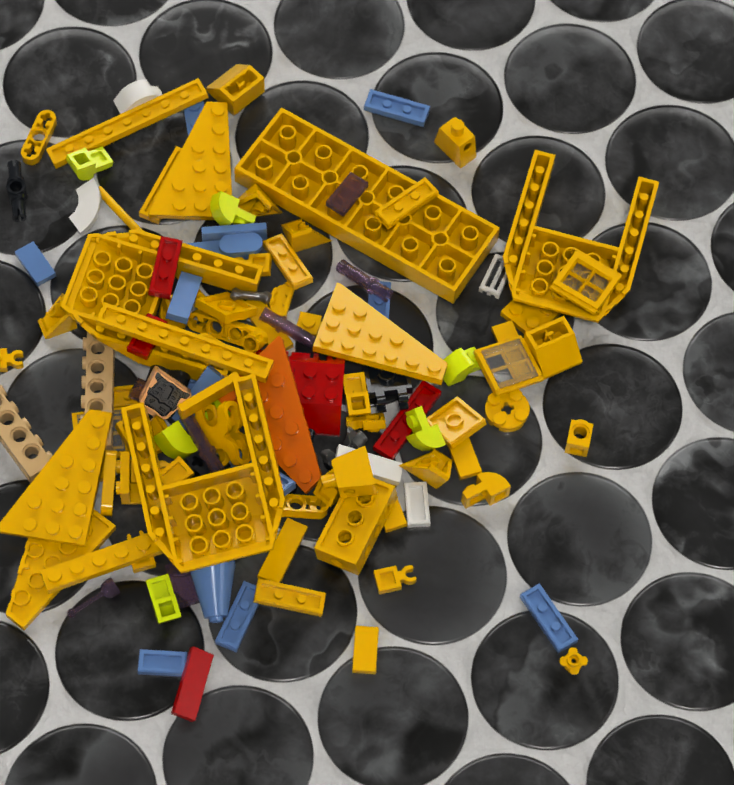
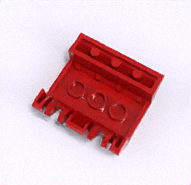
[256,350,345,437]

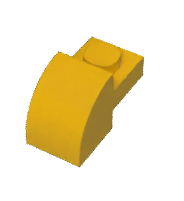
[343,372,371,417]
[461,472,511,509]

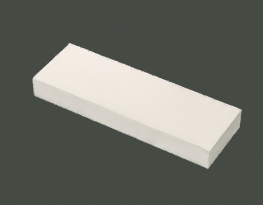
[335,444,403,486]

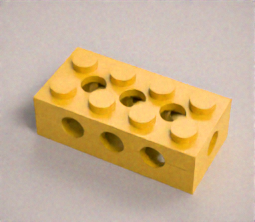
[314,478,398,576]

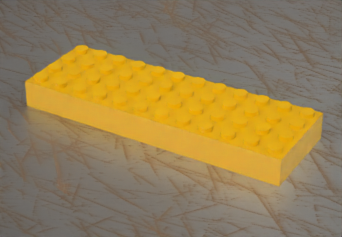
[234,107,500,304]

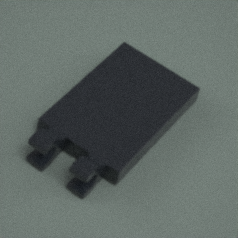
[361,364,413,413]

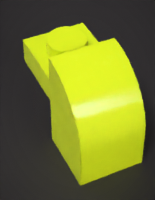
[154,420,204,459]

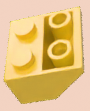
[206,64,265,116]
[524,316,583,380]

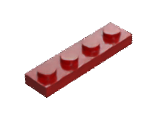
[373,381,442,460]

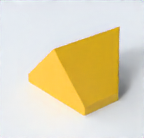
[238,183,283,217]
[281,219,332,253]
[38,293,78,339]
[399,449,453,489]

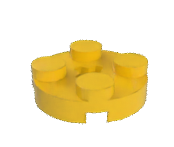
[484,389,530,432]

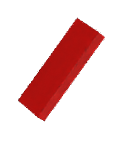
[148,236,183,300]
[171,646,214,722]

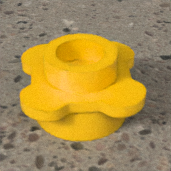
[559,647,588,675]

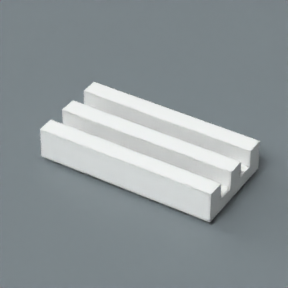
[479,253,508,299]

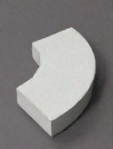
[69,178,102,236]

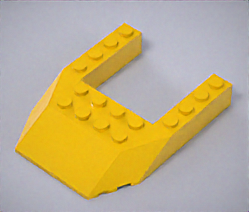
[502,150,659,323]
[60,229,263,381]
[121,373,286,574]

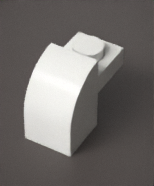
[113,79,162,114]

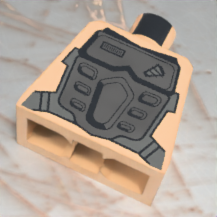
[139,365,192,422]

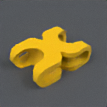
[195,401,251,468]

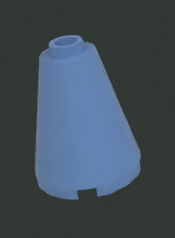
[190,560,236,623]

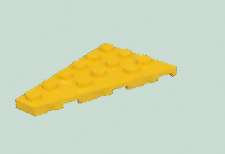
[148,102,232,220]
[312,283,448,385]
[0,409,113,547]
[6,509,116,631]

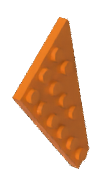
[218,336,322,494]

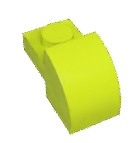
[66,146,113,181]
[210,191,256,225]
[443,347,480,386]
[405,406,446,451]
[146,574,182,624]

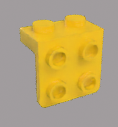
[116,451,166,505]

